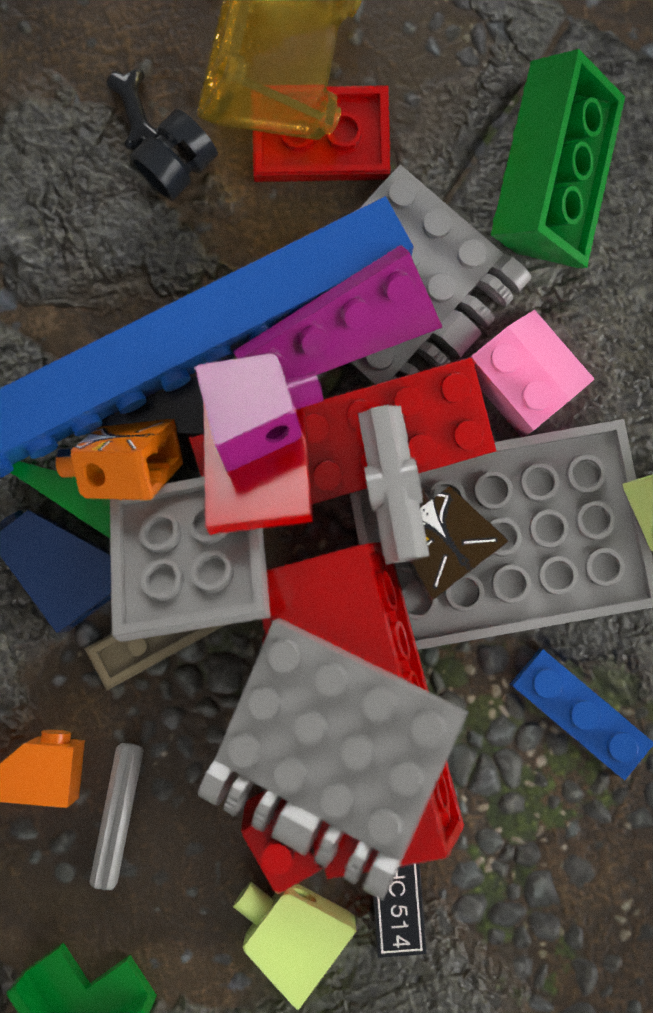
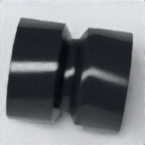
[129,108,218,201]

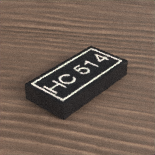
[373,863,427,958]

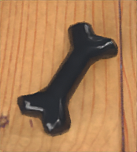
[106,68,158,151]

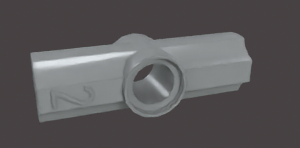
[358,405,429,564]

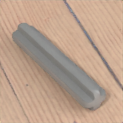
[89,743,143,890]

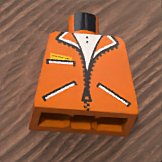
[56,419,183,500]

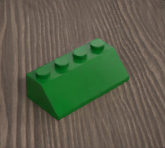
[491,49,625,268]

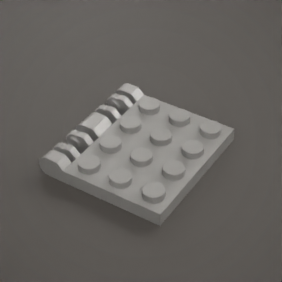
[347,165,531,385]
[198,619,468,900]

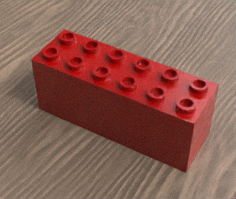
[262,542,464,879]

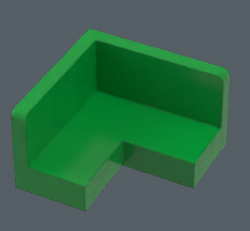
[7,942,157,1013]

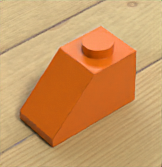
[0,730,85,808]

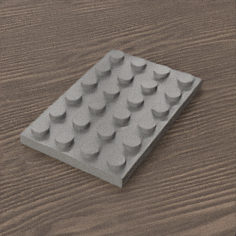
[349,419,653,650]

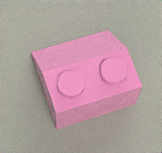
[471,310,595,437]

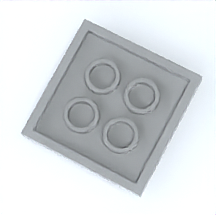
[110,477,270,642]

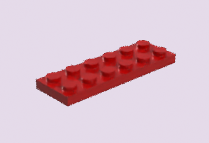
[189,357,497,504]

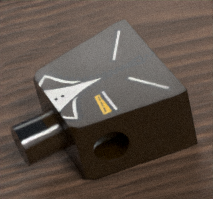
[407,487,509,600]

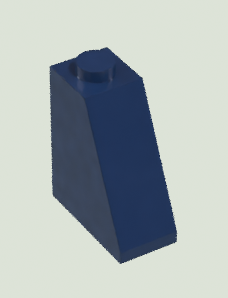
[0,510,112,633]

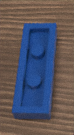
[510,648,653,781]

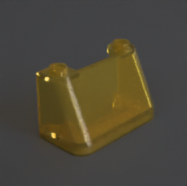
[197,0,362,140]

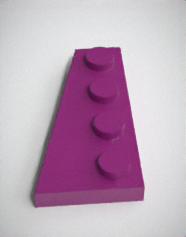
[233,245,443,380]

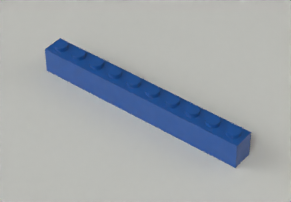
[0,196,414,478]

